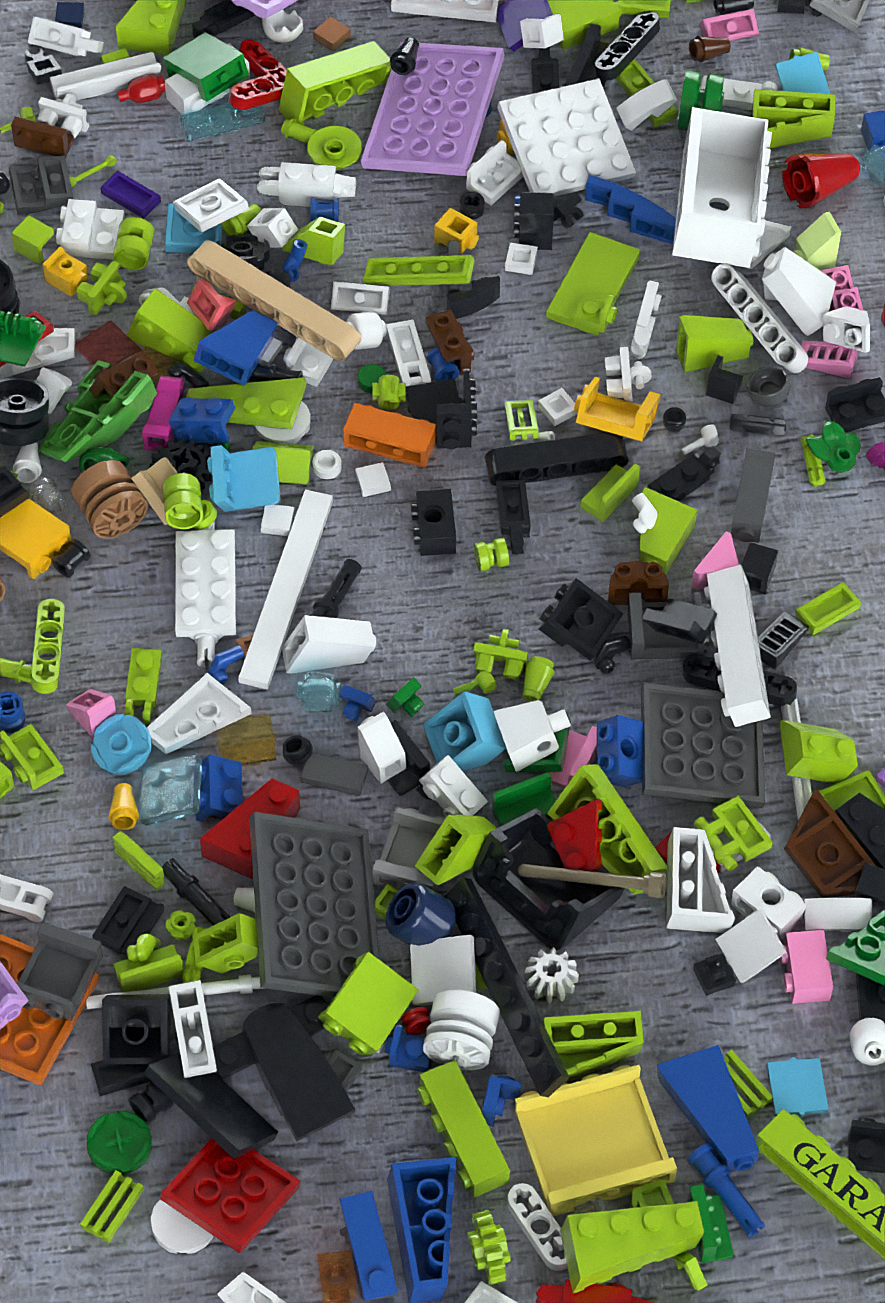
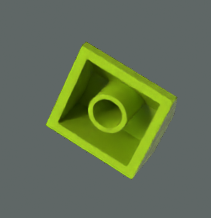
[780,720,858,784]

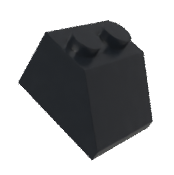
[102,994,171,1064]

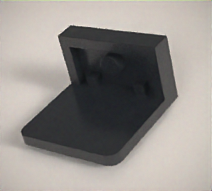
[436,369,477,449]

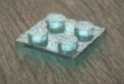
[139,754,202,826]

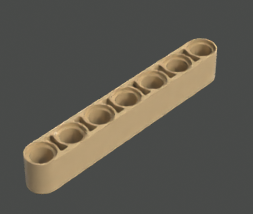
[187,240,362,361]

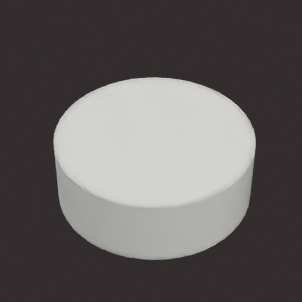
[312,450,341,479]

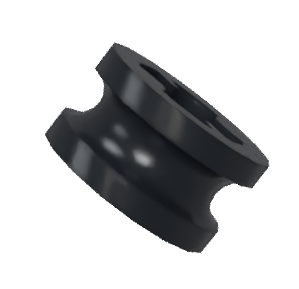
[460,192,485,219]

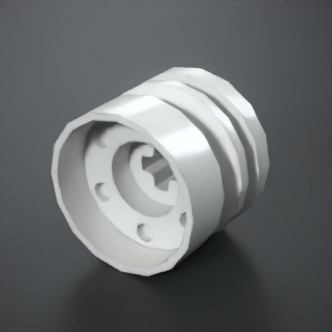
[423,990,500,1070]

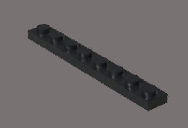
[444,877,570,1098]

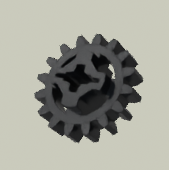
[150,438,212,490]

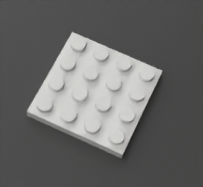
[497,79,636,197]

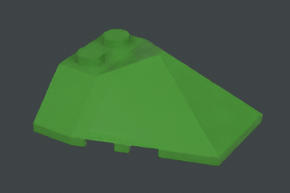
[38,360,158,462]

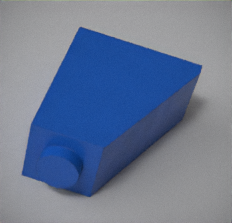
[194,310,278,386]

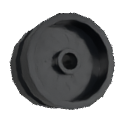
[0,377,49,446]

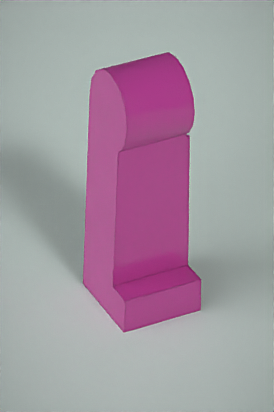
[142,375,184,451]

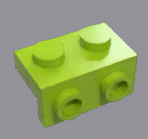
[0,724,64,791]

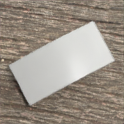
[616,79,677,131]
[805,898,872,932]

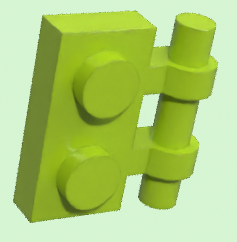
[694,795,773,872]

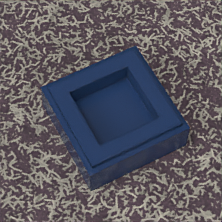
[55,2,85,28]

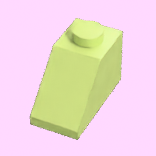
[793,211,841,271]

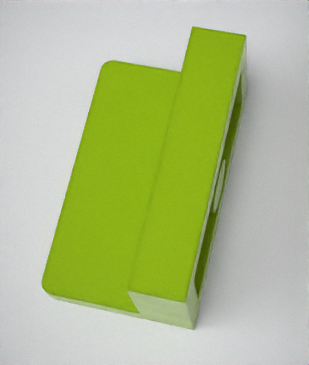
[253,441,314,485]
[580,463,640,522]
[113,944,184,992]

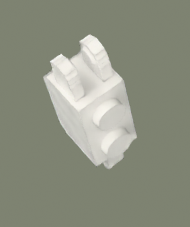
[257,162,356,207]

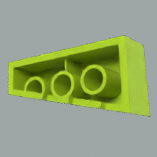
[547,764,668,895]
[560,1201,704,1294]

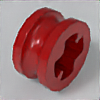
[401,1007,431,1036]

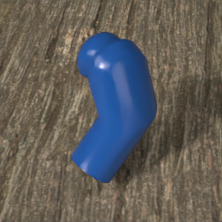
[281,240,307,282]

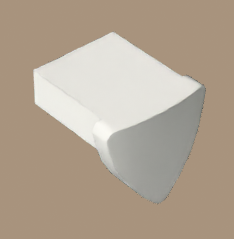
[36,367,72,414]

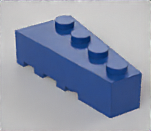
[387,1157,457,1303]

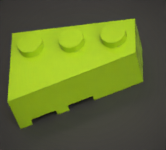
[125,288,217,373]

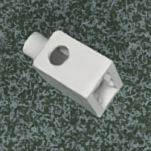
[493,700,571,772]

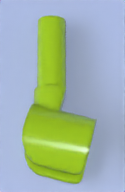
[0,106,36,134]
[453,671,497,695]

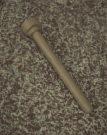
[518,864,667,898]

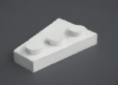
[147,673,251,754]

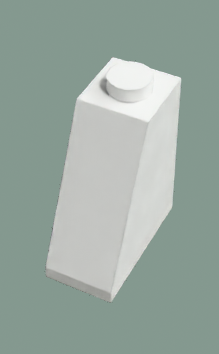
[762,247,836,336]
[282,615,376,674]

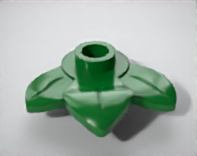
[806,420,861,473]

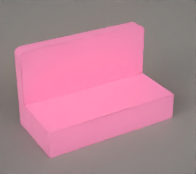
[549,726,597,788]

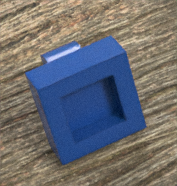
[339,684,376,722]

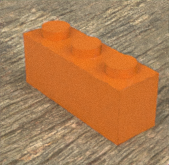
[343,403,437,468]

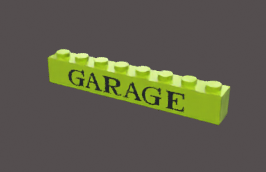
[756,1109,885,1260]

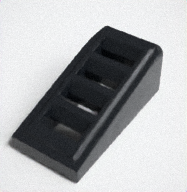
[758,612,809,670]

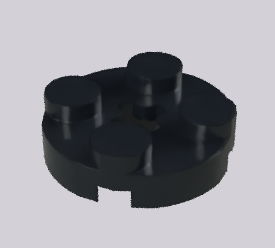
[216,234,270,270]

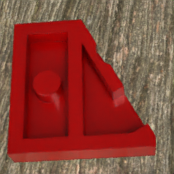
[546,800,602,872]

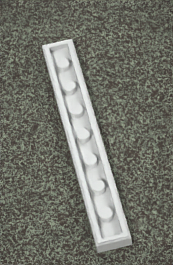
[239,489,333,690]

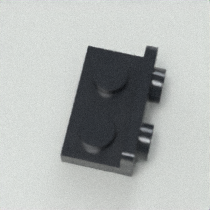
[825,377,885,433]
[847,1118,885,1173]

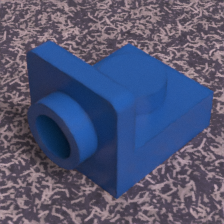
[385,1025,431,1072]
[482,1075,521,1127]

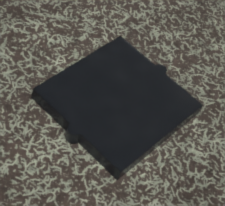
[406,379,462,424]

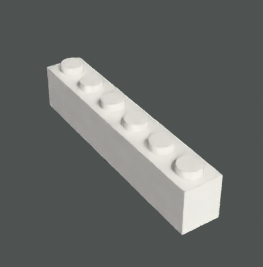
[704,565,771,727]

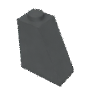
[731,448,775,543]

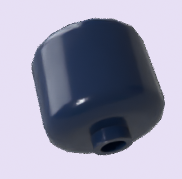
[385,882,455,946]

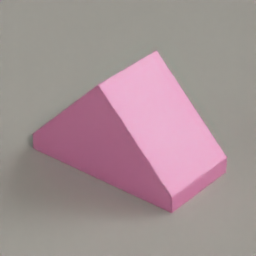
[692,531,739,590]
[66,689,116,738]

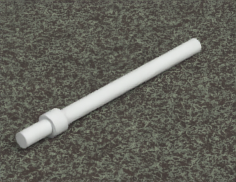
[86,974,265,1009]

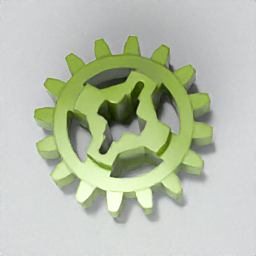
[468,1210,510,1285]

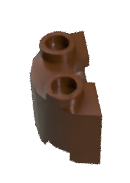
[608,560,669,605]

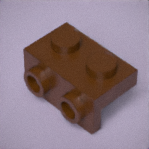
[11,117,74,158]
[425,309,474,375]
[89,350,158,399]

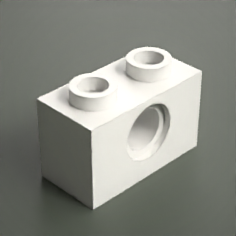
[731,866,806,941]

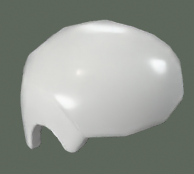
[262,9,303,42]

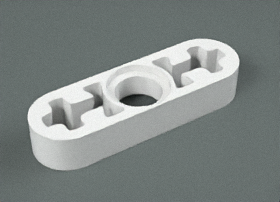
[507,1183,568,1271]

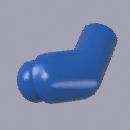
[208,645,244,685]

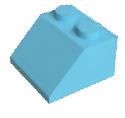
[423,691,507,771]

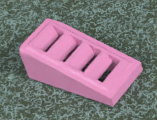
[801,340,858,379]

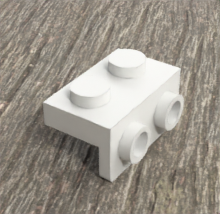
[466,140,524,206]

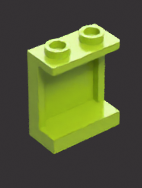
[318,951,419,1056]

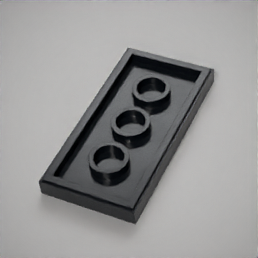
[144,1052,278,1159]

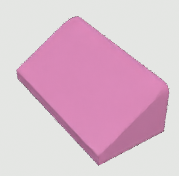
[700,9,759,41]

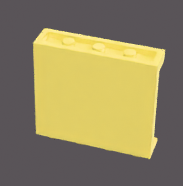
[514,1065,677,1216]

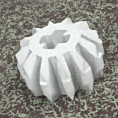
[524,947,579,1004]

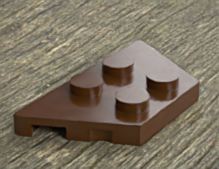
[784,790,877,898]

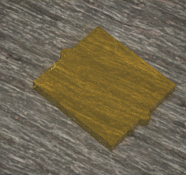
[217,715,276,765]

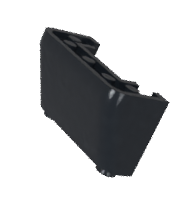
[473,808,625,950]

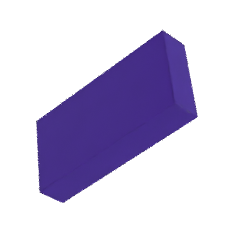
[100,171,161,219]

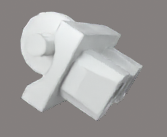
[37,93,89,139]
[605,347,652,402]

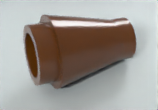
[689,36,731,62]

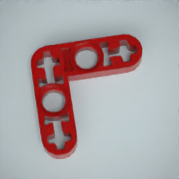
[228,40,287,110]

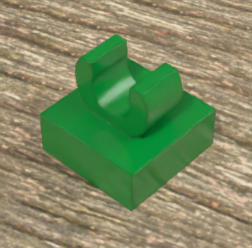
[386,677,425,717]

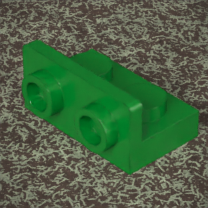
[687,1184,734,1263]

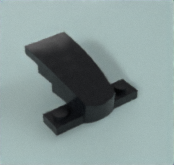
[213,995,355,1142]

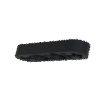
[595,11,660,81]
[683,654,797,706]

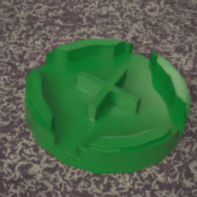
[87,1111,152,1175]

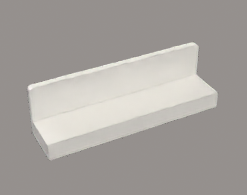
[50,52,161,101]

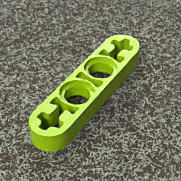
[31,599,65,694]

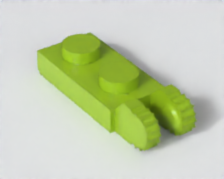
[124,648,162,724]

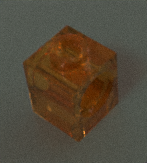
[317,1250,357,1303]

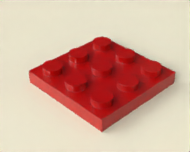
[160,1138,300,1253]

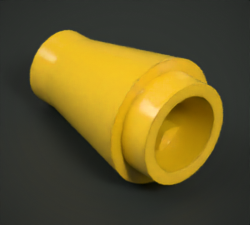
[108,783,139,830]

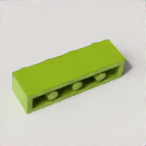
[417,1060,510,1198]

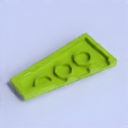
[186,377,307,429]

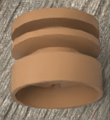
[71,460,148,539]

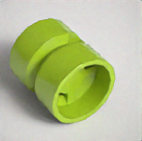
[113,217,155,270]
[162,473,203,529]

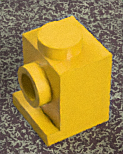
[434,208,479,254]
[42,246,89,297]

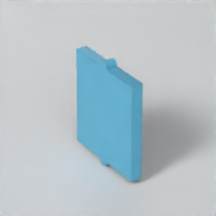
[775,52,830,94]
[767,1057,829,1117]

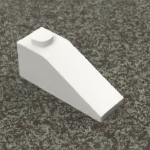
[169,980,217,1078]

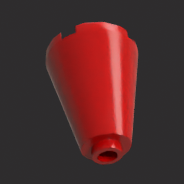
[782,153,860,208]

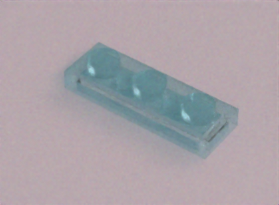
[180,103,266,142]

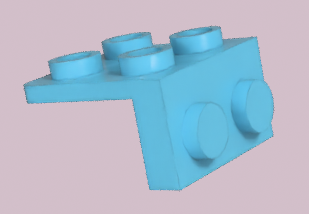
[207,445,280,512]

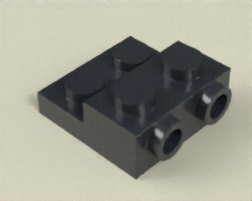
[539,578,624,661]

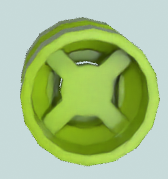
[474,537,509,572]

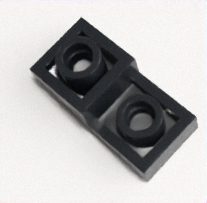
[447,276,500,319]

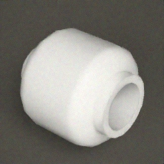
[346,311,387,350]
[849,1018,885,1066]

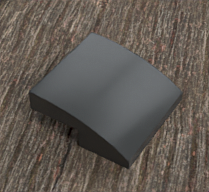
[9,155,73,215]

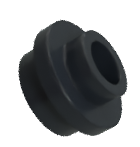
[283,735,313,765]

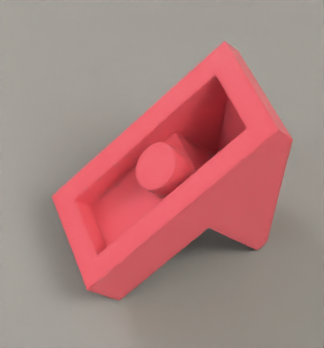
[187,279,237,331]

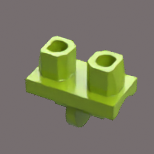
[77,260,127,315]
[473,628,529,681]

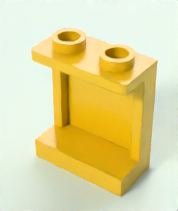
[574,377,661,442]
[0,499,71,580]

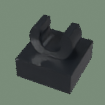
[553,191,584,229]
[693,954,736,996]

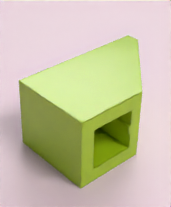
[282,217,345,266]

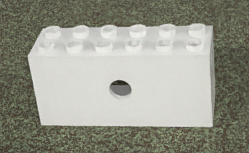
[672,107,772,268]

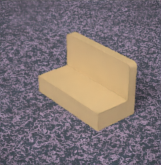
[131,457,178,526]

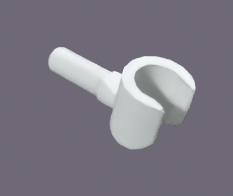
[681,424,719,455]

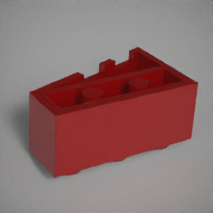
[200,778,300,880]

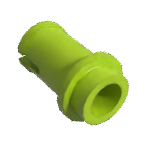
[281,118,317,144]

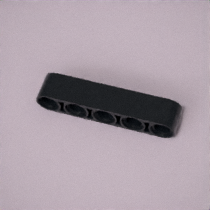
[484,432,629,486]

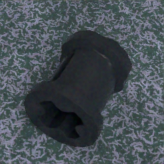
[51,539,91,578]

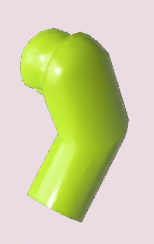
[127,933,161,962]

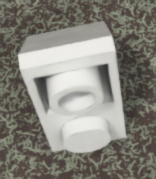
[823,306,870,353]
[358,712,406,784]

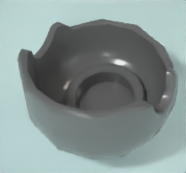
[747,366,790,407]

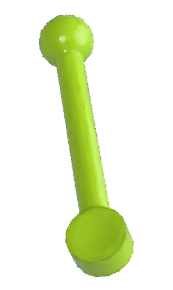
[69,155,117,187]

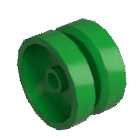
[678,70,724,130]

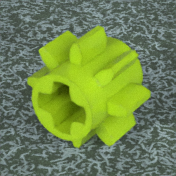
[372,375,406,410]

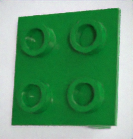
[0,311,46,367]

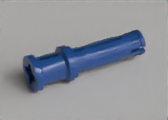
[687,1143,765,1237]

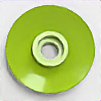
[307,126,362,169]

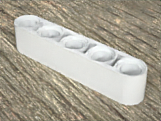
[711,264,808,373]

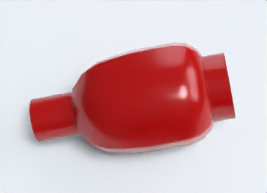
[117,74,166,103]

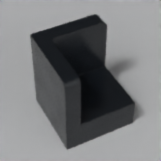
[706,355,743,404]
[741,543,778,594]

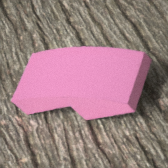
[821,265,864,311]

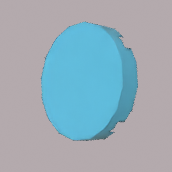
[91,714,152,775]

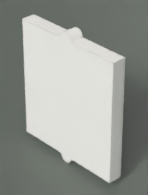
[716,909,787,983]

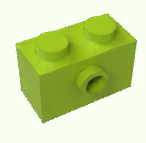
[193,913,258,974]

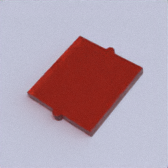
[75,320,142,366]

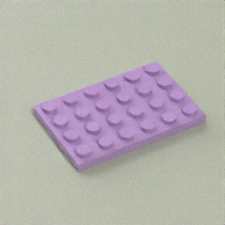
[361,42,505,176]

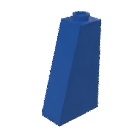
[657,1045,759,1171]

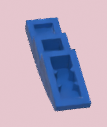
[585,174,676,244]

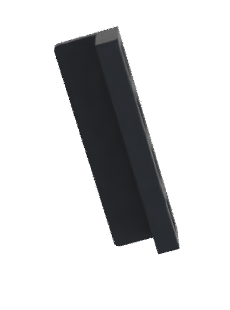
[564,23,619,89]

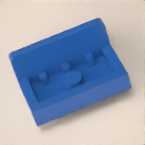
[168,398,235,443]
[192,754,243,822]

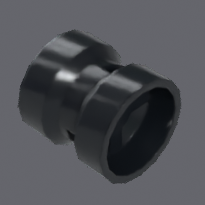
[128,1081,174,1125]

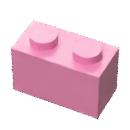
[780,930,833,1004]

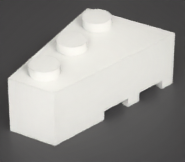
[666,827,735,933]

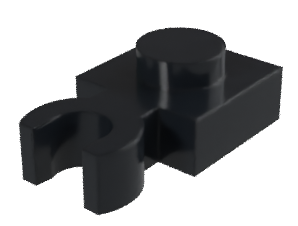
[25,46,62,85]

